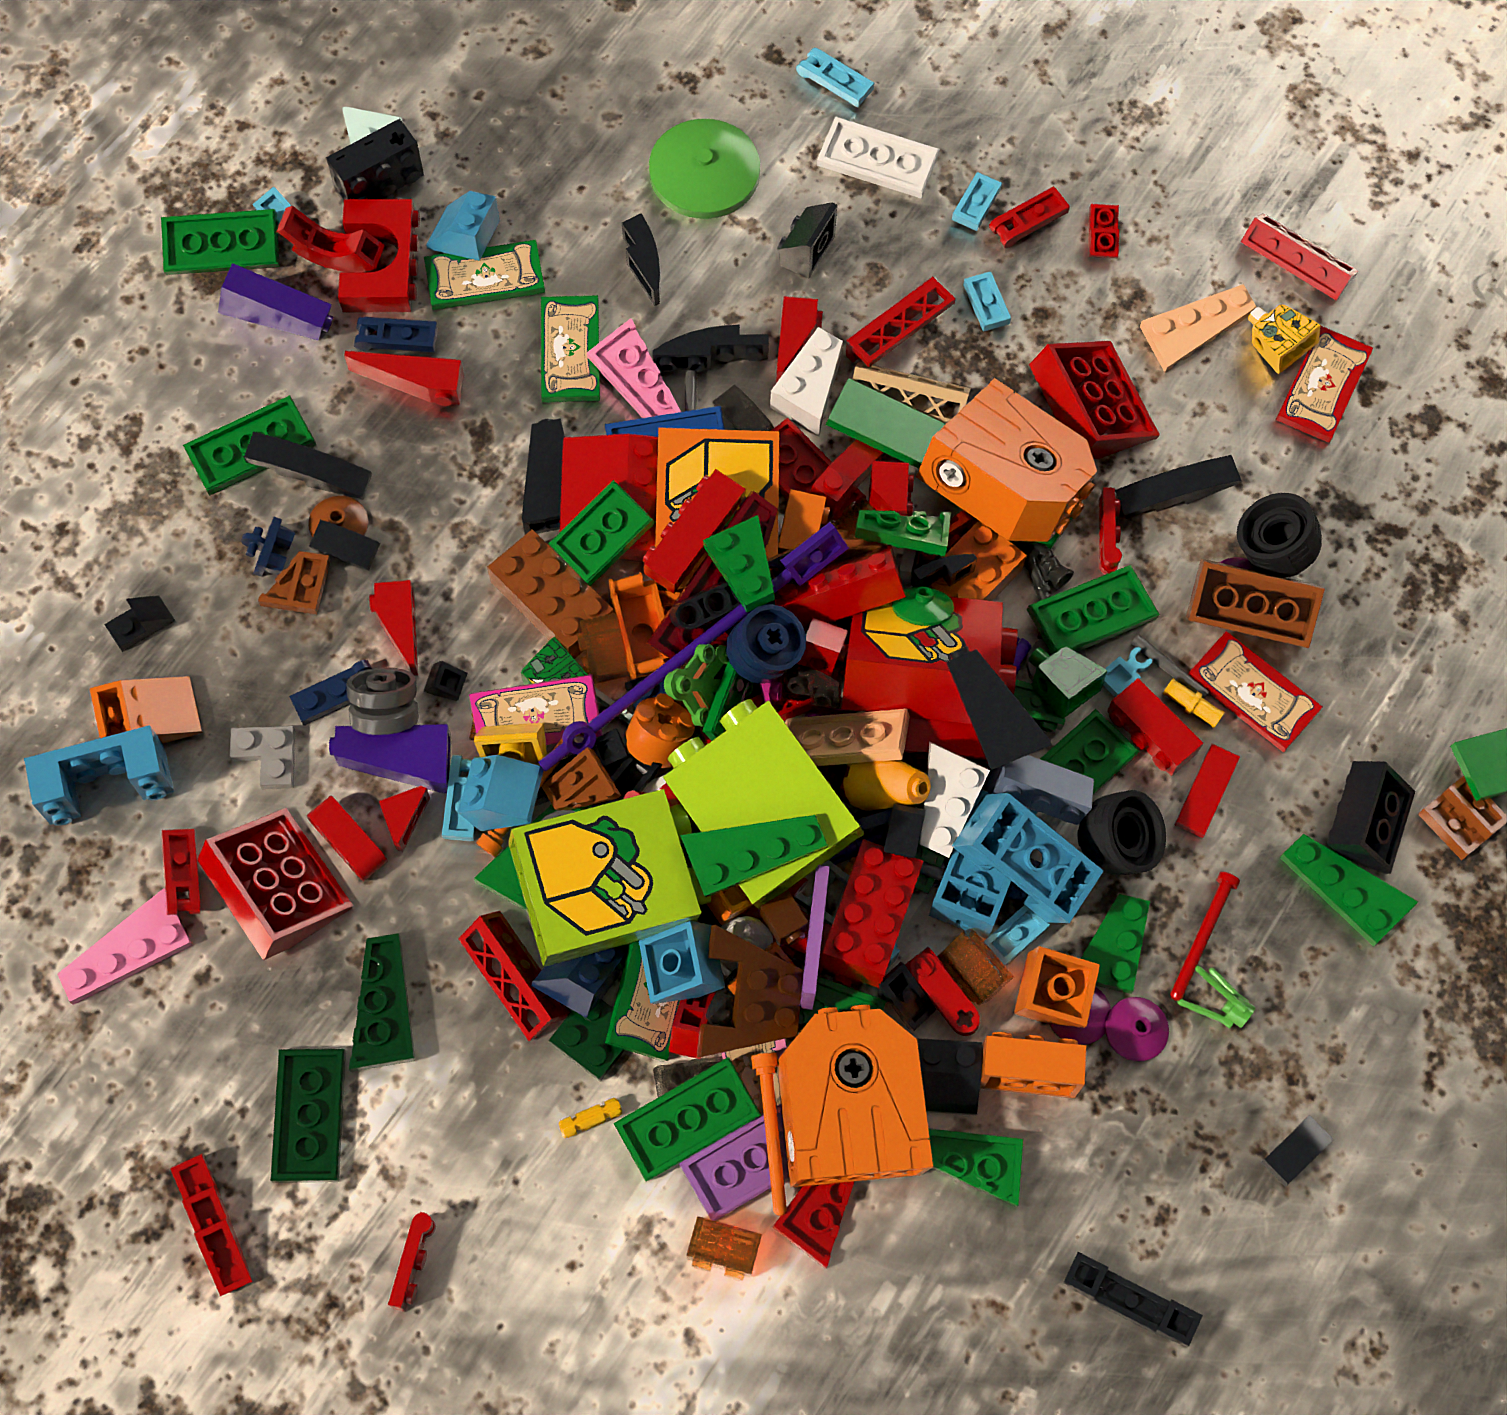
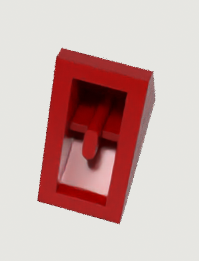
[379,786,430,853]

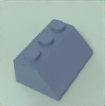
[982,755,1094,825]

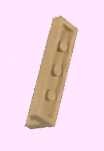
[852,362,971,424]

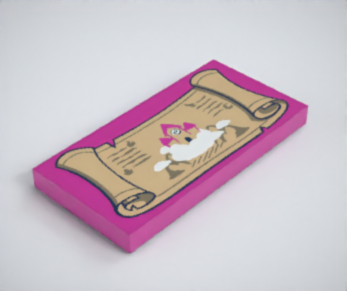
[469,674,603,745]

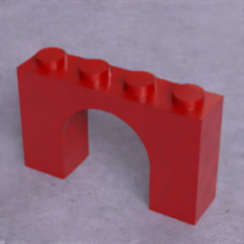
[338,199,420,313]

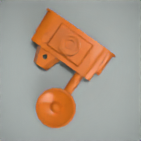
[609,572,680,680]

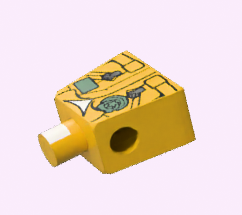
[1248,305,1320,374]

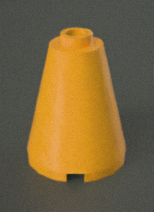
[843,760,931,811]

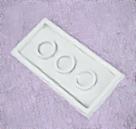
[817,117,940,198]

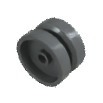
[346,668,419,735]

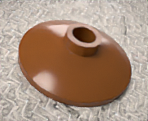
[308,496,368,538]

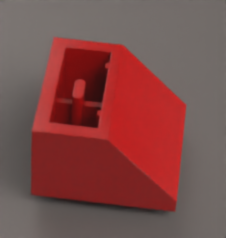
[868,461,914,516]

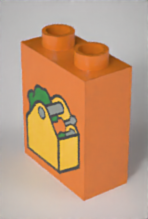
[655,428,779,594]

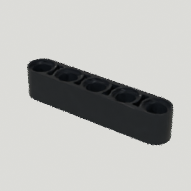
[669,549,794,629]

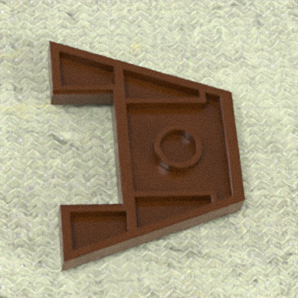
[697,925,804,1057]

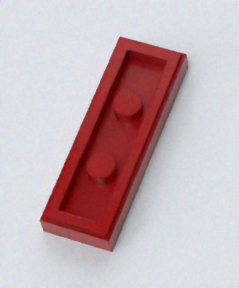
[1174,744,1240,838]

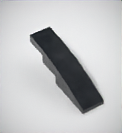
[244,432,372,500]
[1115,455,1242,519]

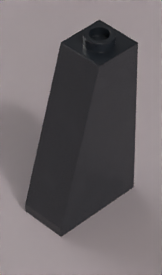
[522,418,565,535]
[946,646,1052,770]

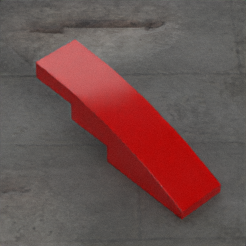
[170,1153,253,1296]

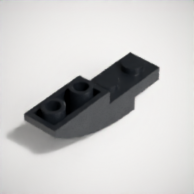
[653,325,769,372]

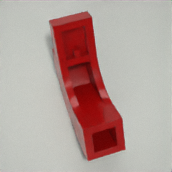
[276,206,385,272]

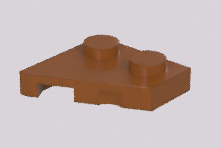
[258,551,331,615]
[541,747,621,811]

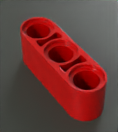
[306,795,388,882]

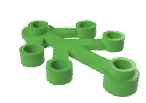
[664,644,754,727]

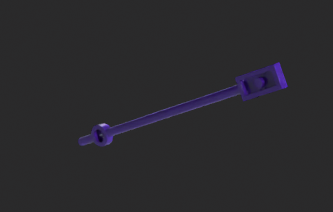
[538,522,849,772]

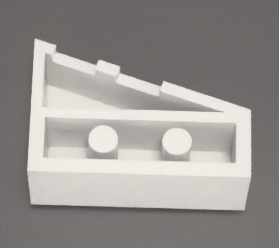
[770,327,843,436]
[919,741,990,858]

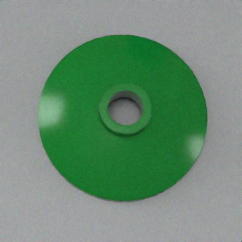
[892,586,954,626]

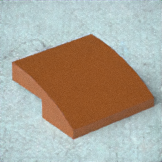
[1418,776,1507,860]

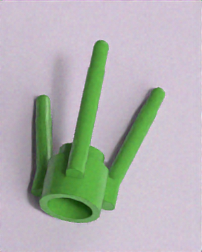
[1177,966,1256,1029]

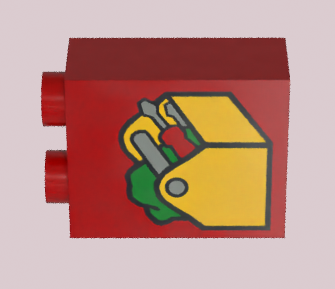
[841,596,1018,724]

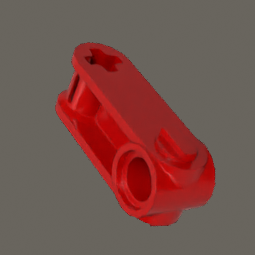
[905,947,980,1036]

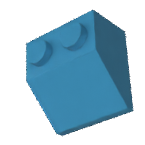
[426,191,500,261]
[458,755,544,831]
[639,921,725,1004]

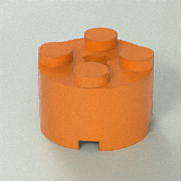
[625,693,695,768]

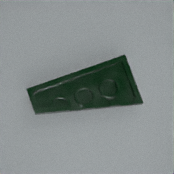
[349,933,415,1072]

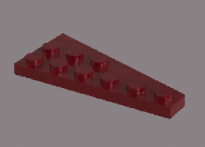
[647,491,778,679]

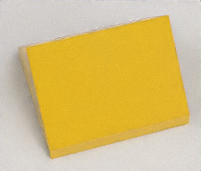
[474,723,547,766]

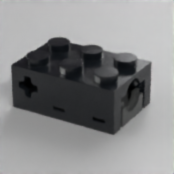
[326,118,424,203]

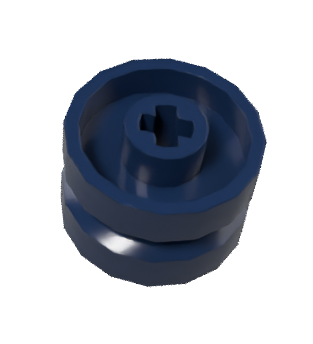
[726,604,806,684]

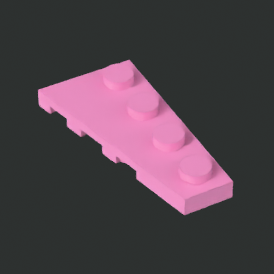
[587,318,681,418]
[57,888,192,1005]

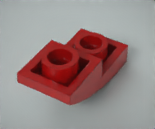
[1089,204,1120,258]

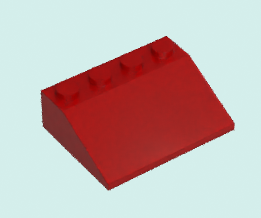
[1029,341,1160,459]
[559,434,658,561]
[774,545,906,631]
[197,808,353,960]

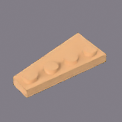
[1140,284,1256,373]

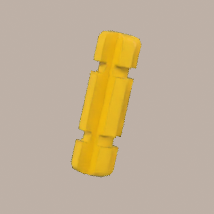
[559,1098,622,1138]

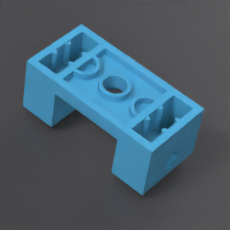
[24,725,174,825]
[929,790,1038,939]
[952,793,1103,923]

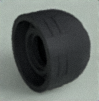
[1237,493,1322,578]
[1077,790,1166,875]

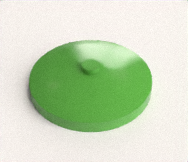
[649,119,760,219]

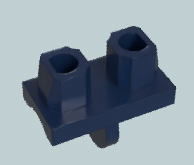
[241,516,295,577]

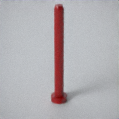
[1170,872,1240,1001]

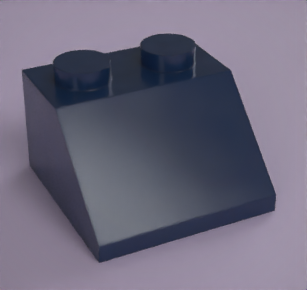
[531,947,626,1018]

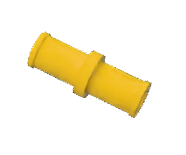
[1162,678,1224,728]

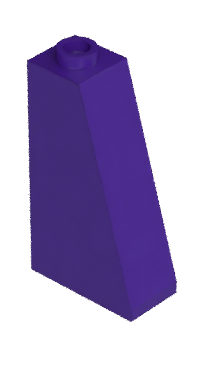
[218,263,334,341]
[329,724,451,793]

